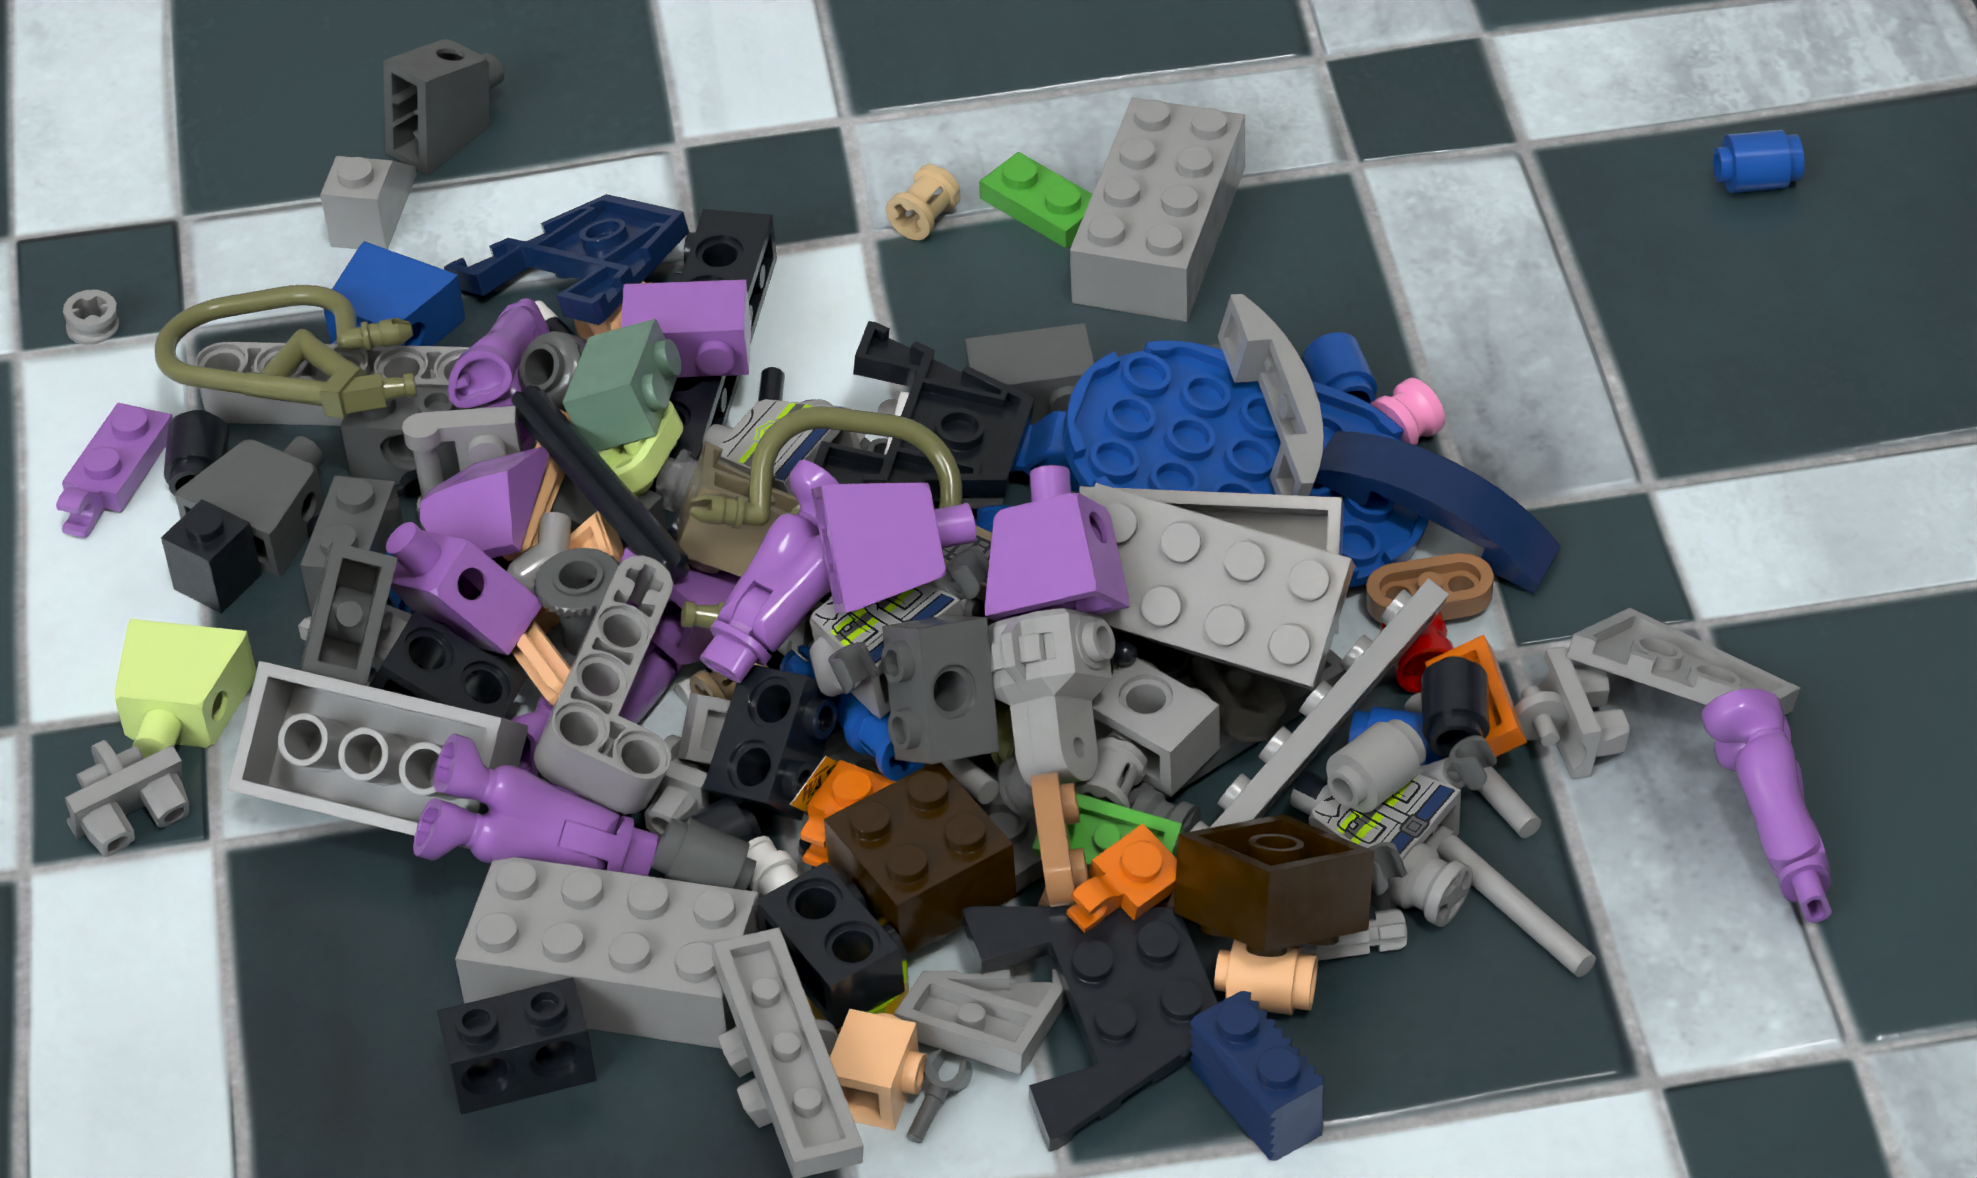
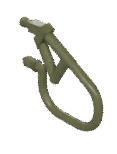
[155,285,417,419]
[681,406,962,629]

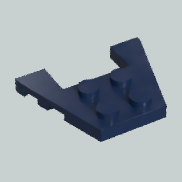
[444,194,689,325]

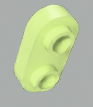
[599,401,684,497]

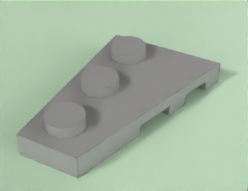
[1566,608,1800,715]

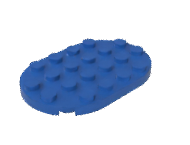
[1062,341,1429,587]

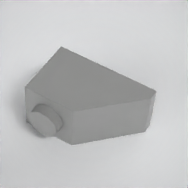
[320,156,417,249]

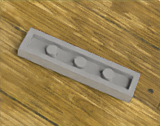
[712,927,864,1178]

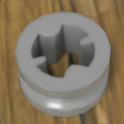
[63,290,119,345]

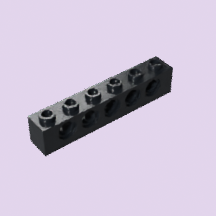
[649,209,777,506]

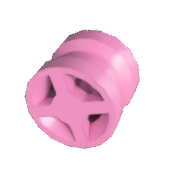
[1370,378,1445,446]

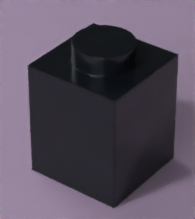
[161,499,262,614]

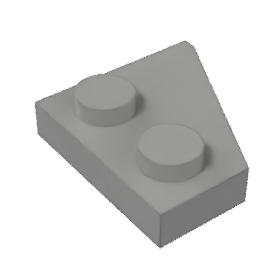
[894,969,1068,1075]

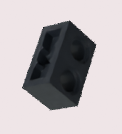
[369,610,527,718]
[703,665,841,821]
[756,862,907,1030]
[437,977,597,1115]

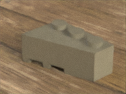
[676,441,799,577]

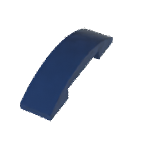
[1315,431,1561,594]

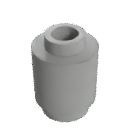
[1326,719,1426,813]

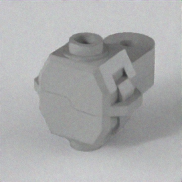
[988,608,1115,788]

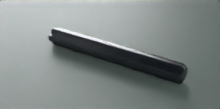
[511,385,690,582]

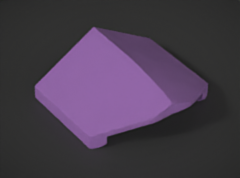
[419,447,550,558]

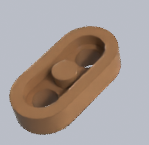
[1366,553,1494,623]
[1031,771,1089,908]

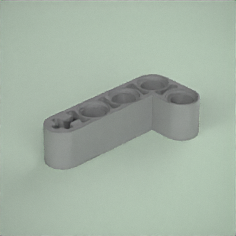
[533,556,673,814]

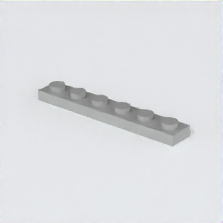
[1177,578,1449,853]

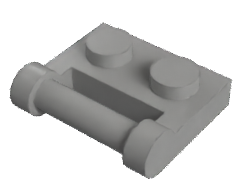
[402,406,523,509]

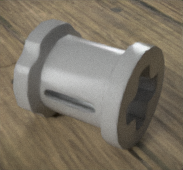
[1075,737,1147,808]

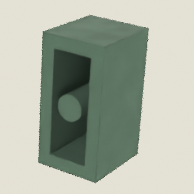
[562,318,681,451]

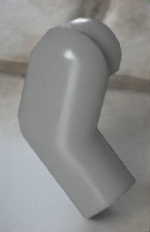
[507,512,572,595]

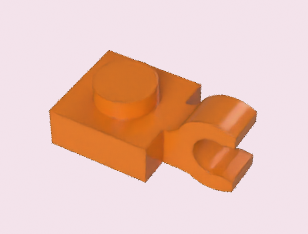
[800,760,896,867]
[1066,823,1177,933]

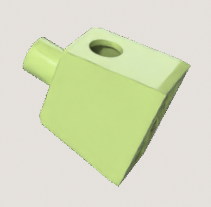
[115,619,256,759]

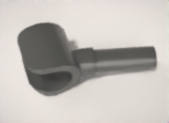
[907,1049,973,1143]

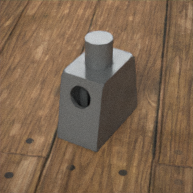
[383,39,504,175]
[175,436,324,578]

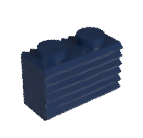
[1189,991,1325,1161]

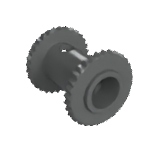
[534,548,619,667]

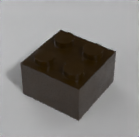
[824,763,1017,955]
[1174,814,1374,957]

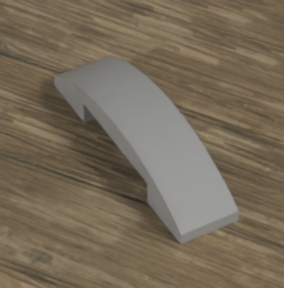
[1218,294,1324,496]

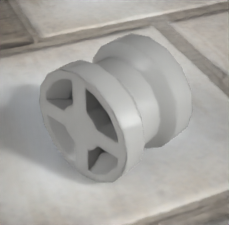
[1390,843,1473,927]

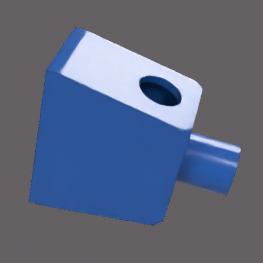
[323,241,465,346]

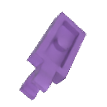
[56,402,173,538]

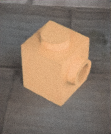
[830,1009,927,1131]

